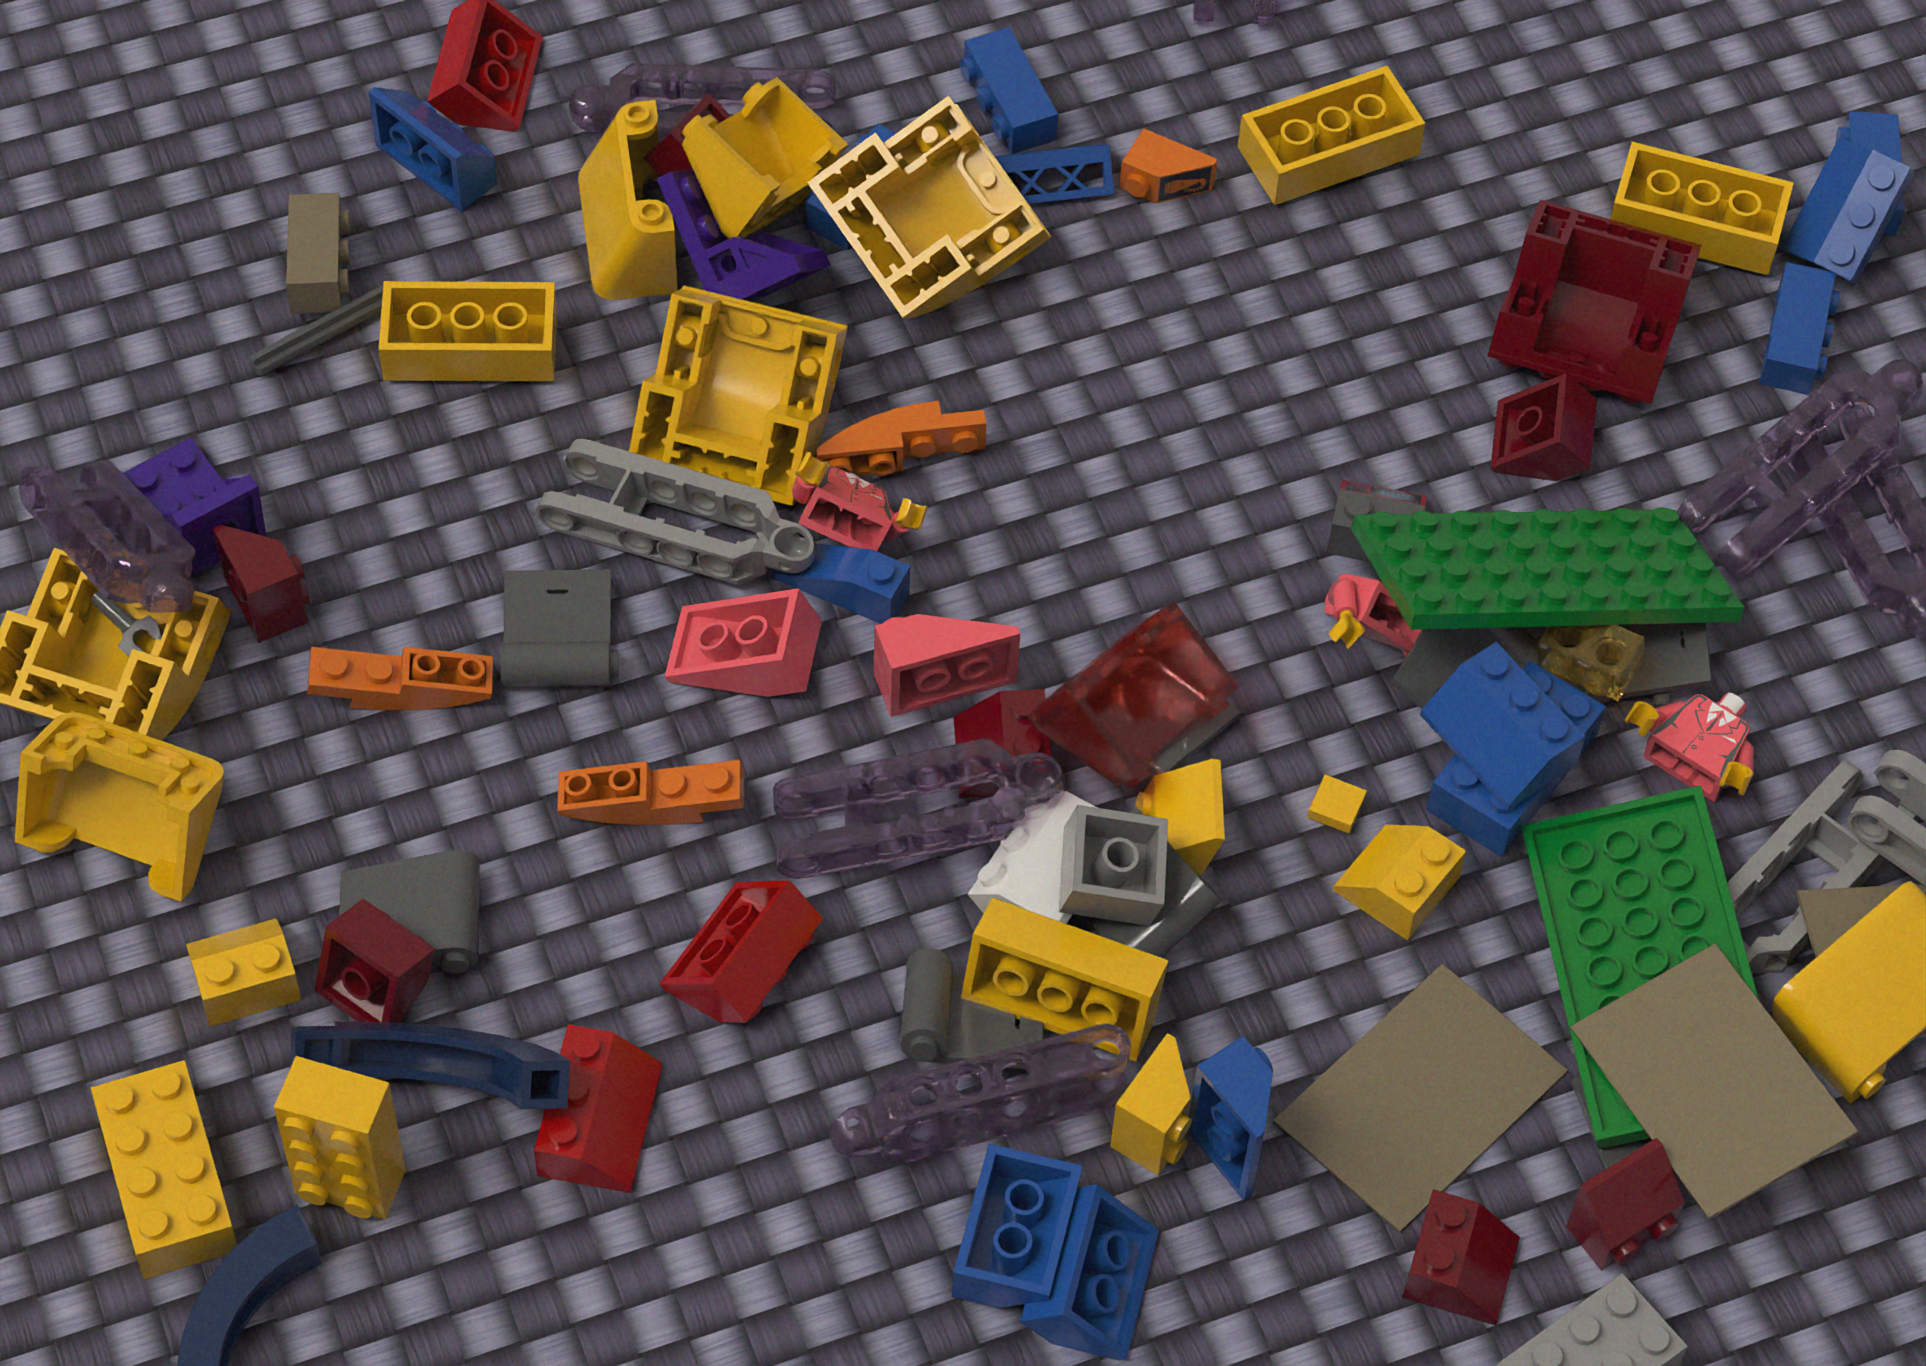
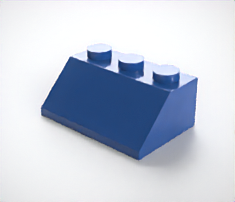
[368,87,497,212]
[1780,137,1915,286]
[1420,642,1585,810]
[1187,1036,1273,1201]
[952,1143,1083,1308]
[1020,1184,1159,1361]

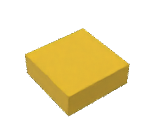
[1307,774,1367,834]

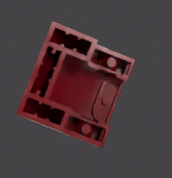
[1487,200,1702,404]

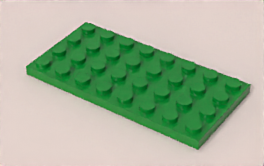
[1351,507,1744,630]
[1521,785,1759,1149]

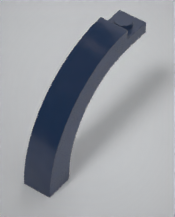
[290,1022,570,1109]
[177,1204,322,1366]

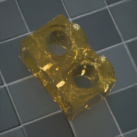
[1538,625,1644,701]

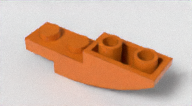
[816,400,987,476]
[307,647,493,710]
[557,760,744,825]

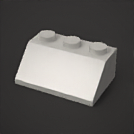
[968,791,1097,924]

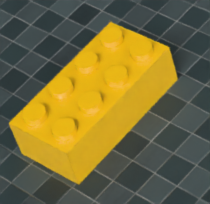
[1238,66,1426,206]
[1610,142,1794,275]
[378,281,557,381]
[961,897,1169,1062]
[274,1056,406,1220]
[90,1060,237,1279]

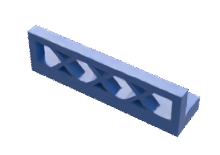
[994,144,1114,204]

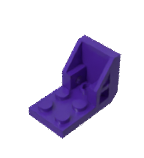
[657,169,831,301]
[115,438,267,578]

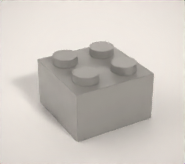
[1059,805,1168,926]

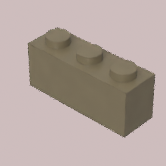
[286,193,351,314]

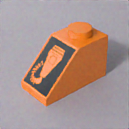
[1119,128,1218,203]

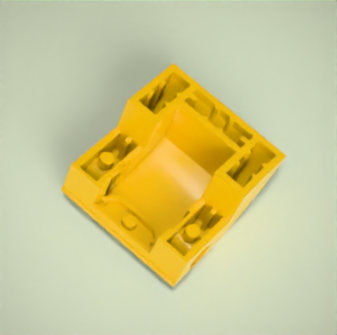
[807,96,1052,319]
[629,285,848,506]
[0,548,232,740]

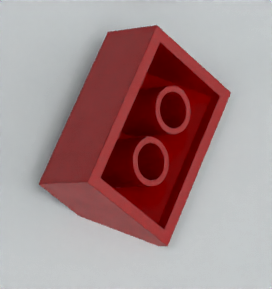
[427,0,543,132]
[659,880,823,1023]
[534,1024,663,1193]

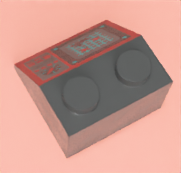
[1327,479,1427,562]

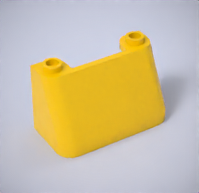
[682,77,849,239]
[578,100,678,300]
[15,712,224,902]
[1772,881,1926,1104]

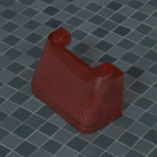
[1026,601,1239,789]

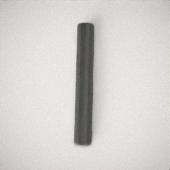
[249,285,383,376]

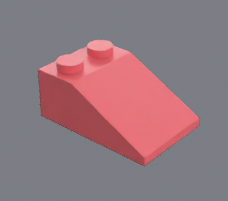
[665,588,822,697]
[874,614,1020,717]

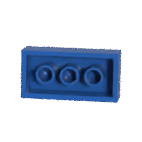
[1426,661,1606,857]

